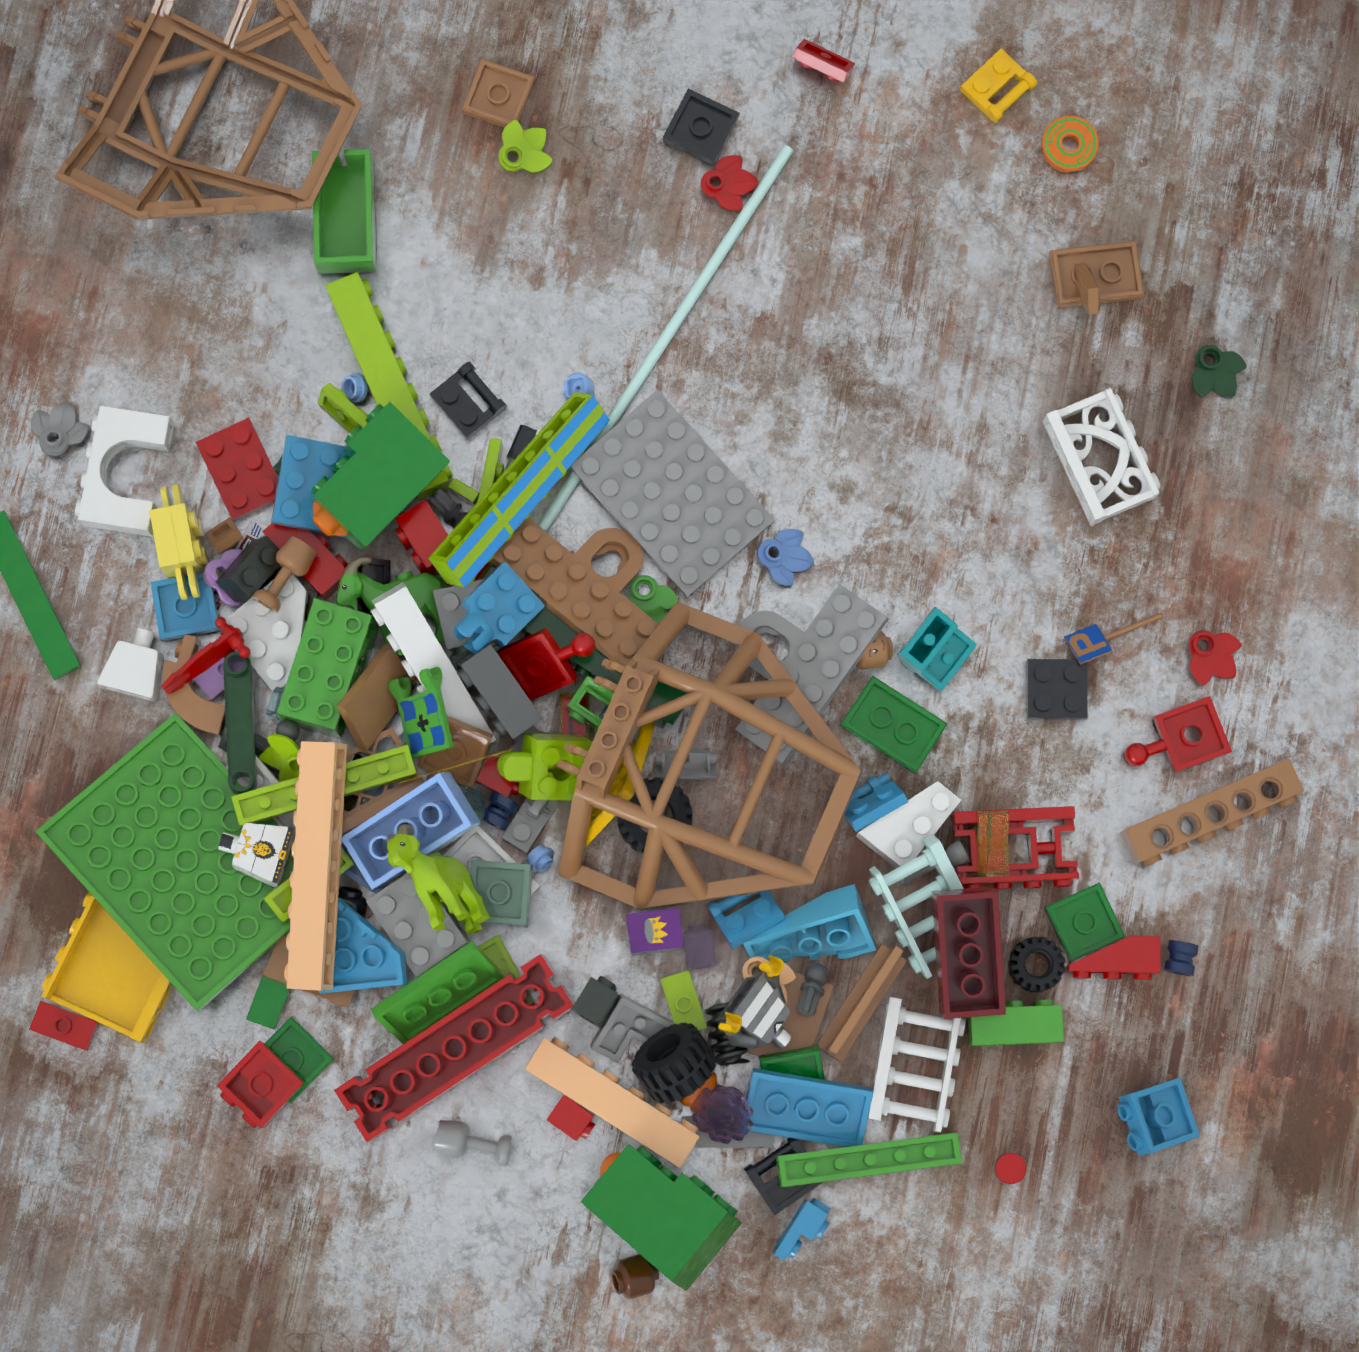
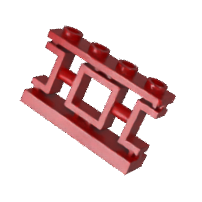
[951,806,1079,890]

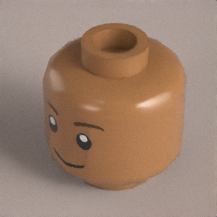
[856,631,893,670]

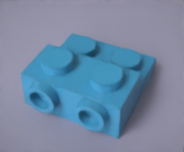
[1117,1077,1200,1156]
[772,1198,831,1261]

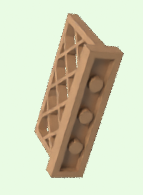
[342,726,424,836]
[816,944,908,1062]

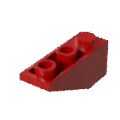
[1065,936,1160,980]

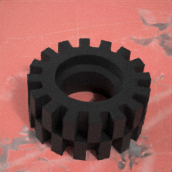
[1008,937,1066,992]

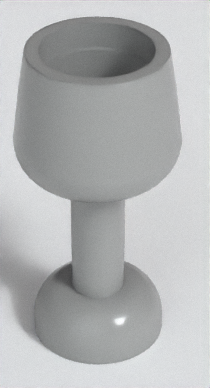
[433,1120,512,1166]

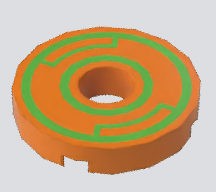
[1041,116,1099,173]

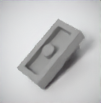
[501,798,559,854]

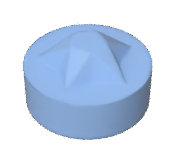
[563,373,594,399]

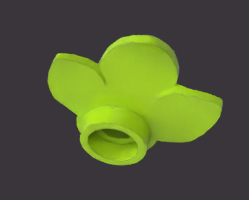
[498,119,552,173]
[259,734,300,782]

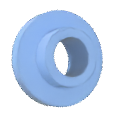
[341,373,368,403]
[526,844,554,872]

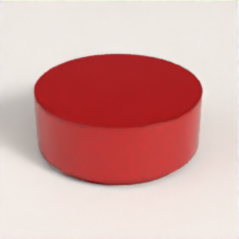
[994,1153,1026,1184]

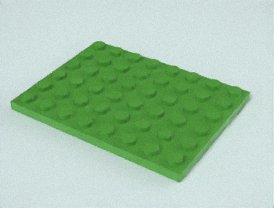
[35,713,294,1012]

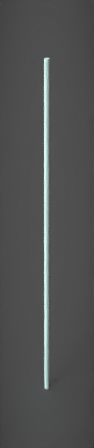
[341,145,794,844]

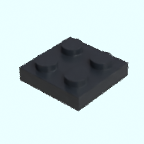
[663,88,740,166]
[1026,659,1088,720]

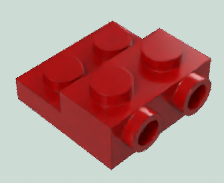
[217,1041,305,1129]

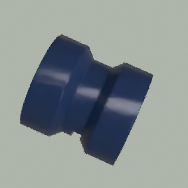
[479,791,519,832]
[1164,940,1199,976]

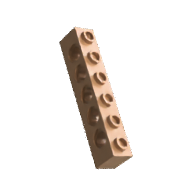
[1121,759,1304,867]

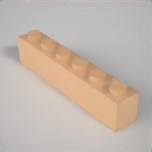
[525,1037,701,1169]

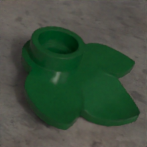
[1191,345,1247,398]

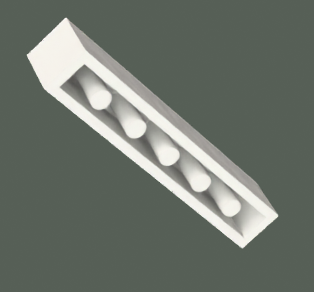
[371,582,496,743]

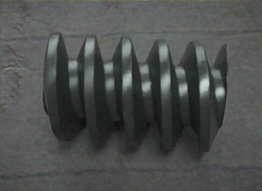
[705,1002,750,1066]

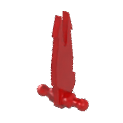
[161,617,251,695]

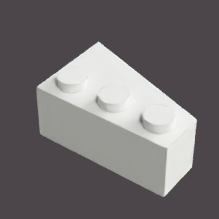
[856,781,961,868]

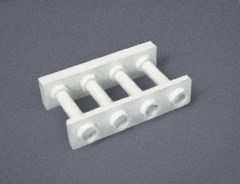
[868,997,966,1132]

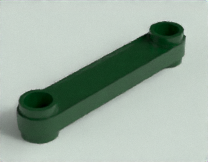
[223,651,257,795]

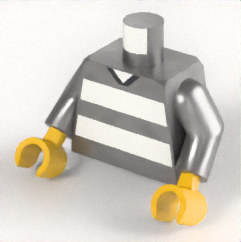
[716,955,792,1049]

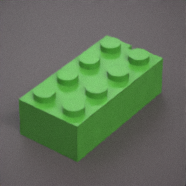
[312,149,376,274]

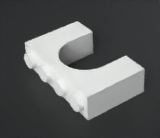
[75,406,175,537]

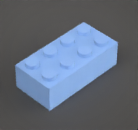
[342,772,481,890]

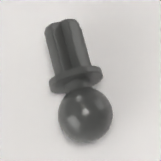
[429,489,468,529]
[797,963,829,1017]

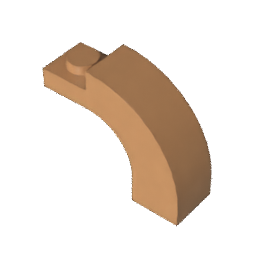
[163,634,226,738]

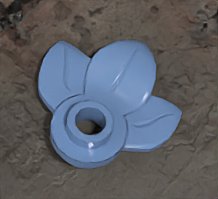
[757,529,814,587]

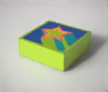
[448,478,479,507]

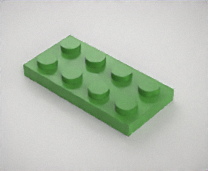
[371,941,505,1044]

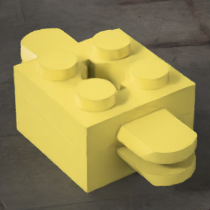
[149,483,208,601]

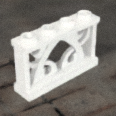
[1042,388,1160,526]

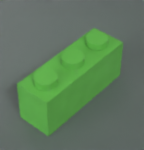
[967,1000,1064,1047]

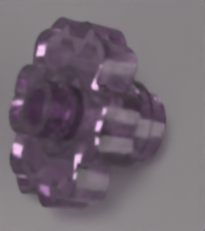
[692,1085,753,1144]

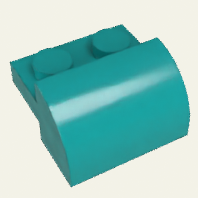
[897,607,977,691]

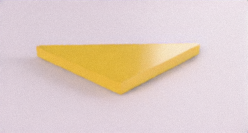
[585,722,655,848]

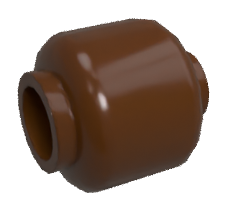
[611,1254,659,1299]

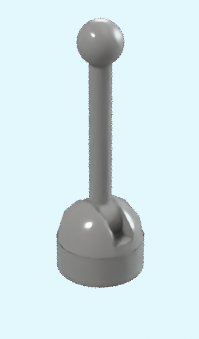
[899,841,970,886]

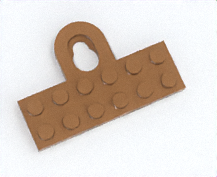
[490,518,659,667]

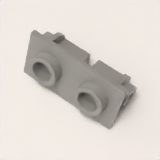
[656,749,716,780]

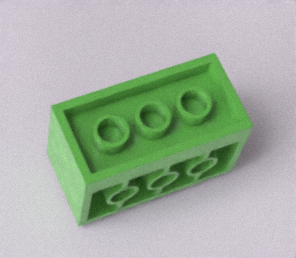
[277,598,379,740]

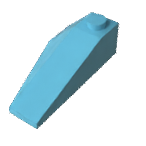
[743,884,877,962]

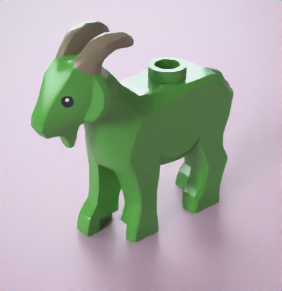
[335,556,451,657]

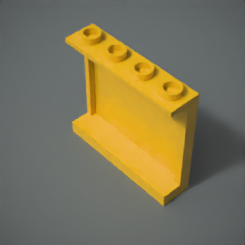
[41,892,174,1044]

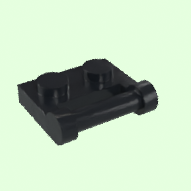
[430,361,507,440]
[743,1138,823,1215]

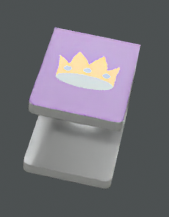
[626,908,684,956]

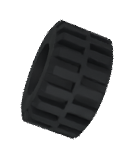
[617,777,693,853]
[632,1023,717,1104]

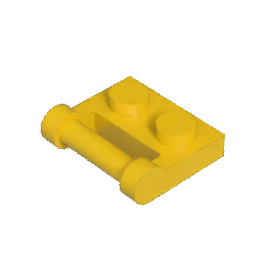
[960,48,1038,123]

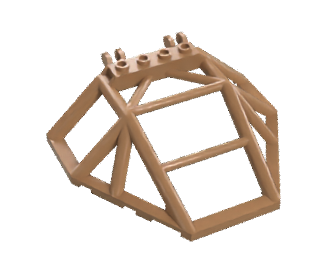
[55,0,362,220]
[556,602,862,910]

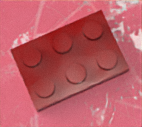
[196,417,278,522]

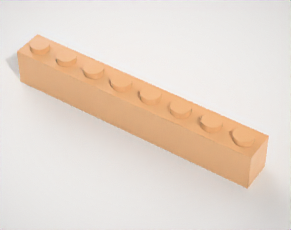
[284,741,347,991]

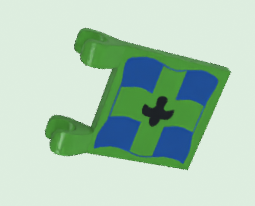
[388,667,454,759]

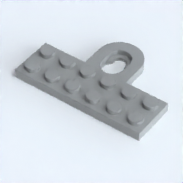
[735,584,889,765]

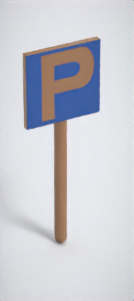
[1064,613,1163,665]

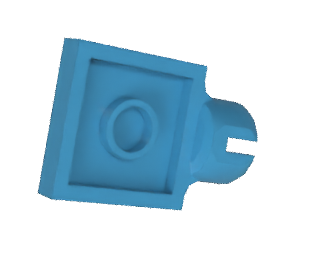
[454,562,545,653]

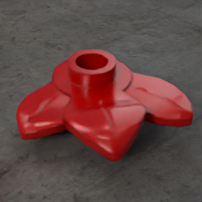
[700,155,758,211]
[1188,630,1242,686]

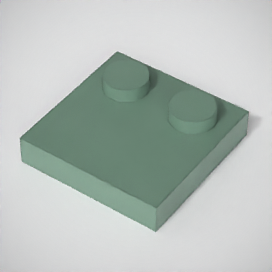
[470,860,533,926]

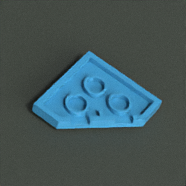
[319,898,408,994]

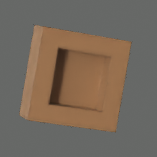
[205,517,243,554]

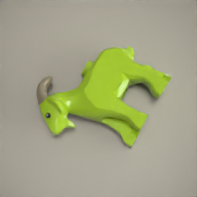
[386,824,490,934]

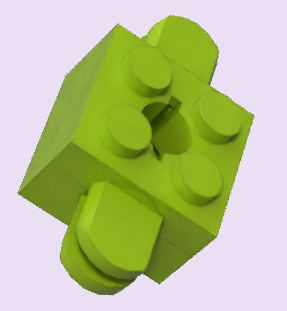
[497,733,593,801]

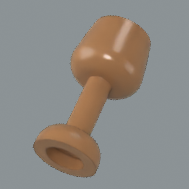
[252,536,317,613]

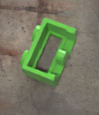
[565,676,614,734]

